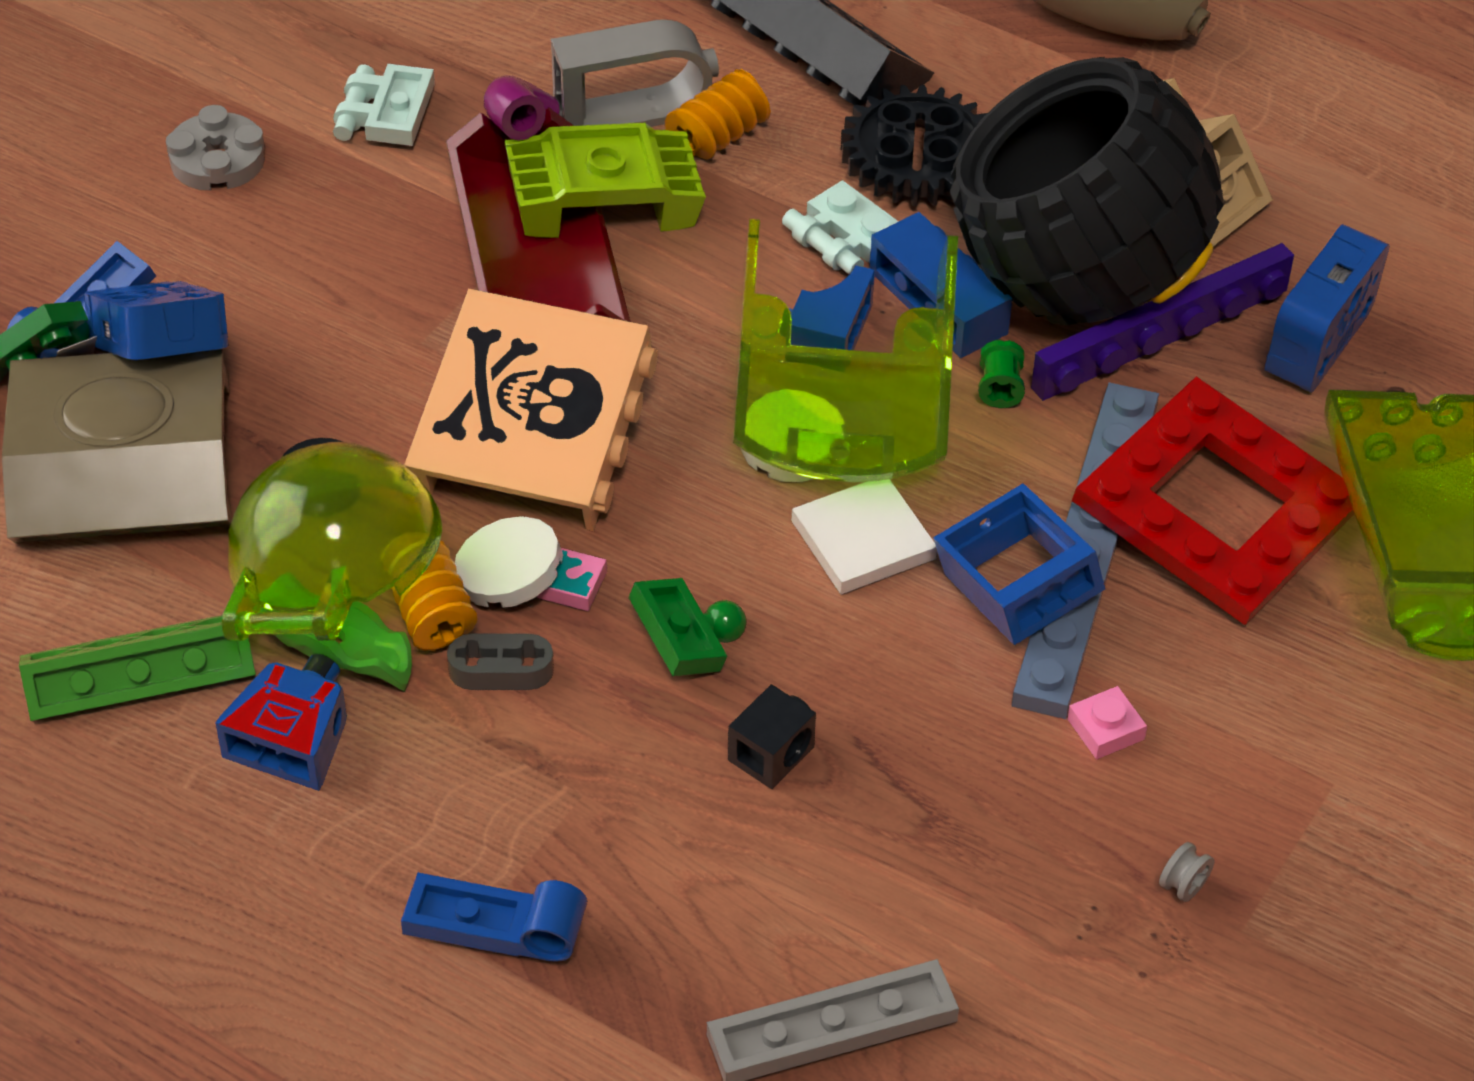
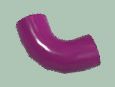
[484,75,560,140]

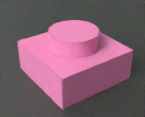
[1067,686,1147,760]

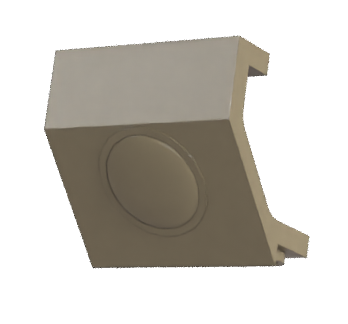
[2,348,232,543]

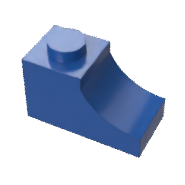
[779,265,875,374]

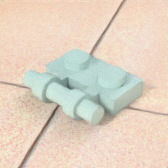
[333,64,435,146]
[782,180,899,274]

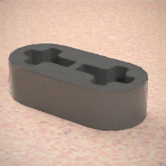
[447,633,554,690]

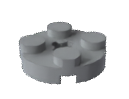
[166,105,265,190]

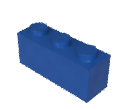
[870,212,1012,358]

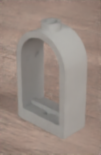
[551,20,719,127]

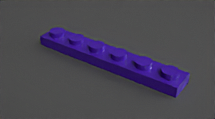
[1031,243,1294,401]

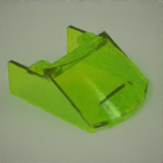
[733,219,958,482]

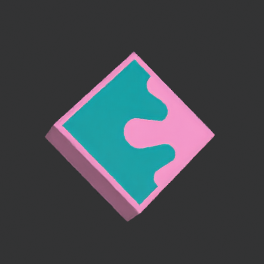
[537,548,607,611]

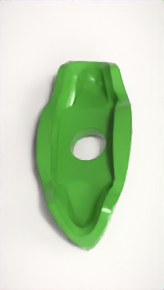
[245,577,412,692]

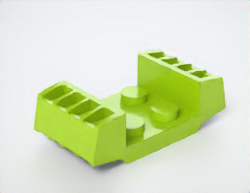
[505,123,706,238]

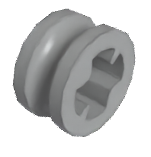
[1159,842,1215,902]

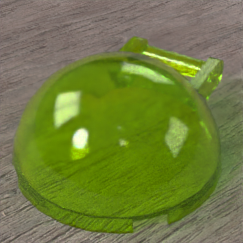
[222,442,443,641]

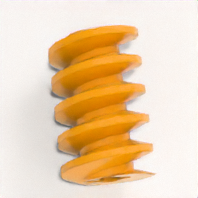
[665,69,771,160]
[379,531,478,650]

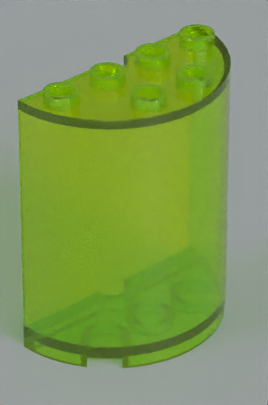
[1324,390,1474,661]

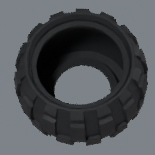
[950,57,1224,325]

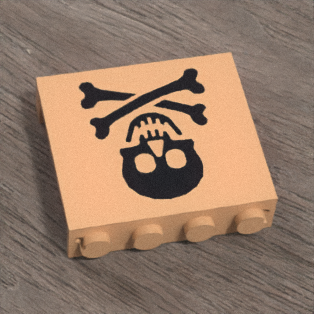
[404,288,658,531]

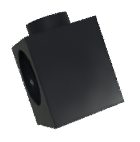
[728,684,816,789]

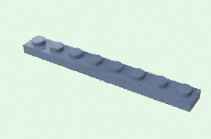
[1012,382,1159,719]

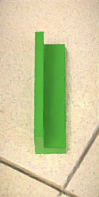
[19,611,256,721]

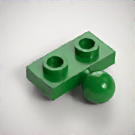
[0,301,90,371]
[628,578,747,676]

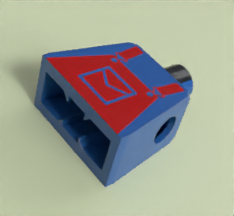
[216,654,347,791]

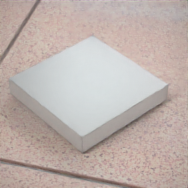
[791,474,937,595]

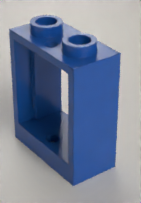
[933,483,1105,645]

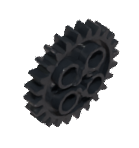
[840,85,987,206]

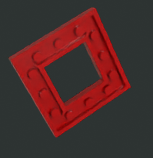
[1071,376,1367,626]

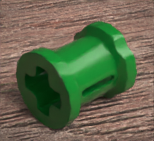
[978,340,1025,408]

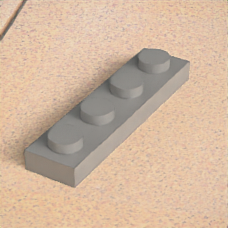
[707,959,959,1081]

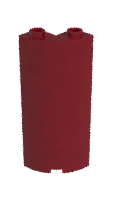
[446,107,631,322]

